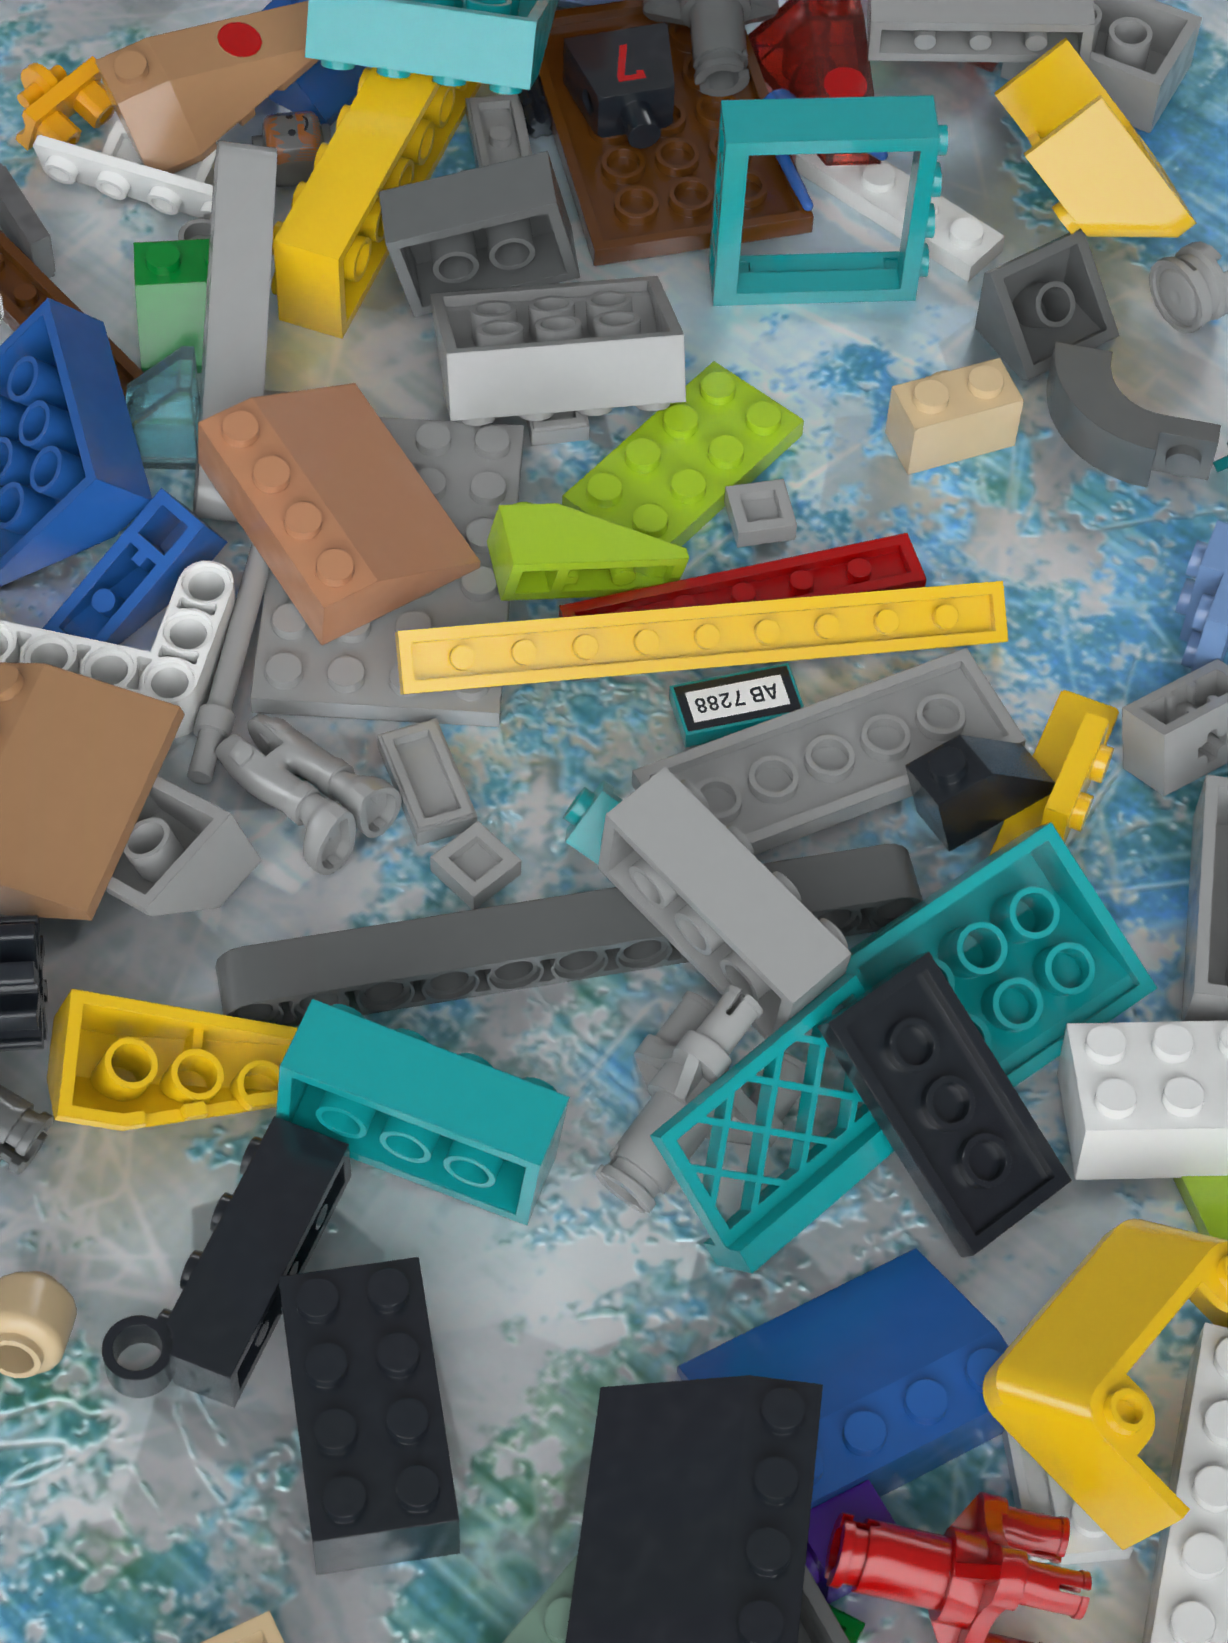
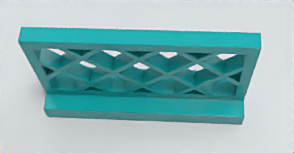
[650,974,894,1274]

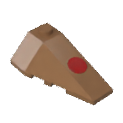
[95,1,319,174]

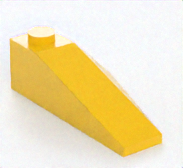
[47,989,298,1131]

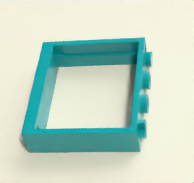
[709,95,948,306]

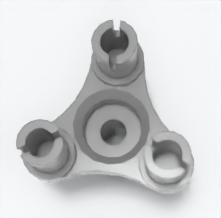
[595,985,806,1213]

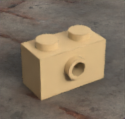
[885,358,1024,475]

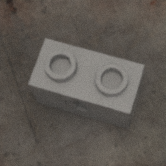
[1122,659,1228,796]

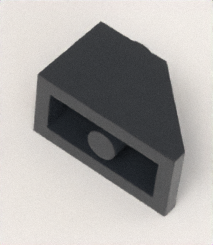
[905,734,1055,852]

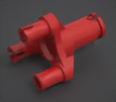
[824,1492,1092,1643]

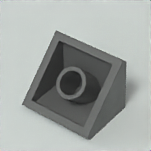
[975,229,1120,380]

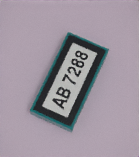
[669,663,804,748]

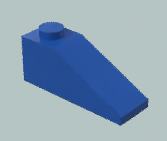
[42,488,228,645]

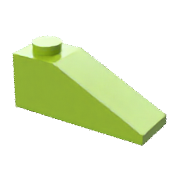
[487,502,689,601]

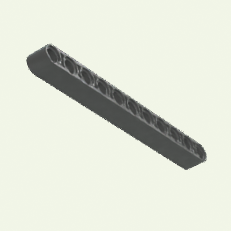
[215,844,923,1027]

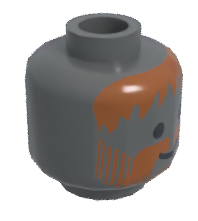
[252,111,332,187]

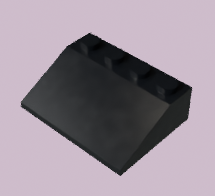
[565,1375,823,1643]

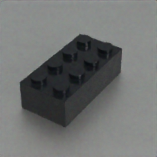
[278,1257,460,1575]

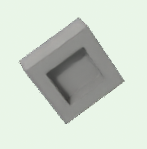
[724,479,797,548]
[430,821,521,910]

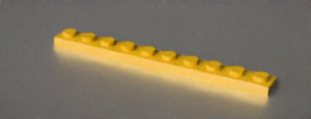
[395,581,1009,695]

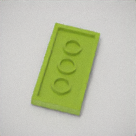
[562,361,804,547]

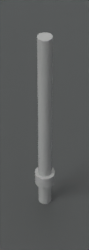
[187,543,270,784]

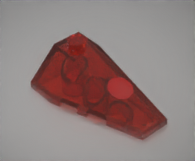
[748,0,881,166]

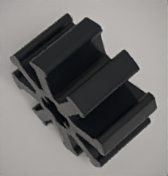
[0,915,48,1051]

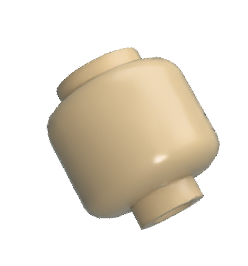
[0,1271,77,1378]

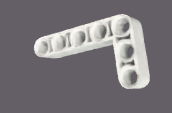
[0,560,236,738]

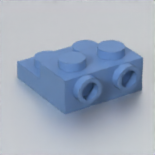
[1175,520,1228,672]

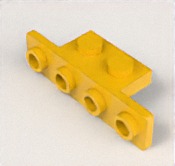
[989,690,1119,856]

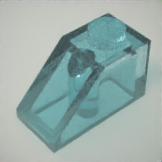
[125,346,200,470]

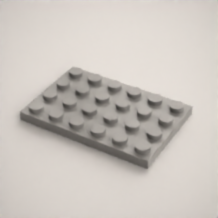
[250,417,524,727]

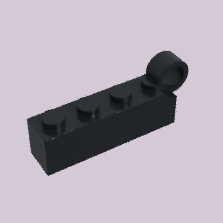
[102,1116,351,1408]

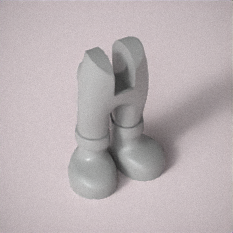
[215,713,402,875]

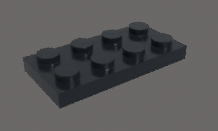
[817,952,1072,1257]

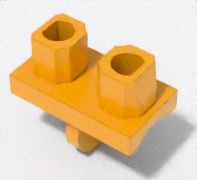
[15,56,115,151]

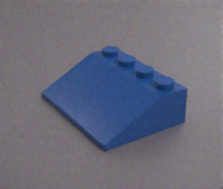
[0,298,152,587]
[677,1248,1009,1509]

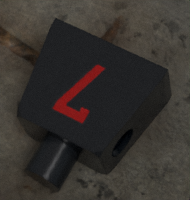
[563,22,675,149]

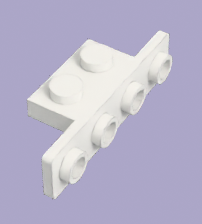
[33,120,216,220]

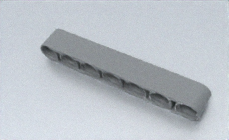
[193,141,277,522]

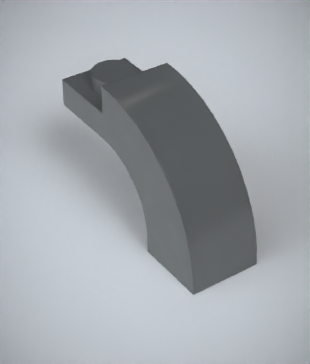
[1046,341,1221,488]

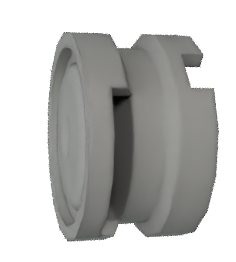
[1149,241,1228,333]

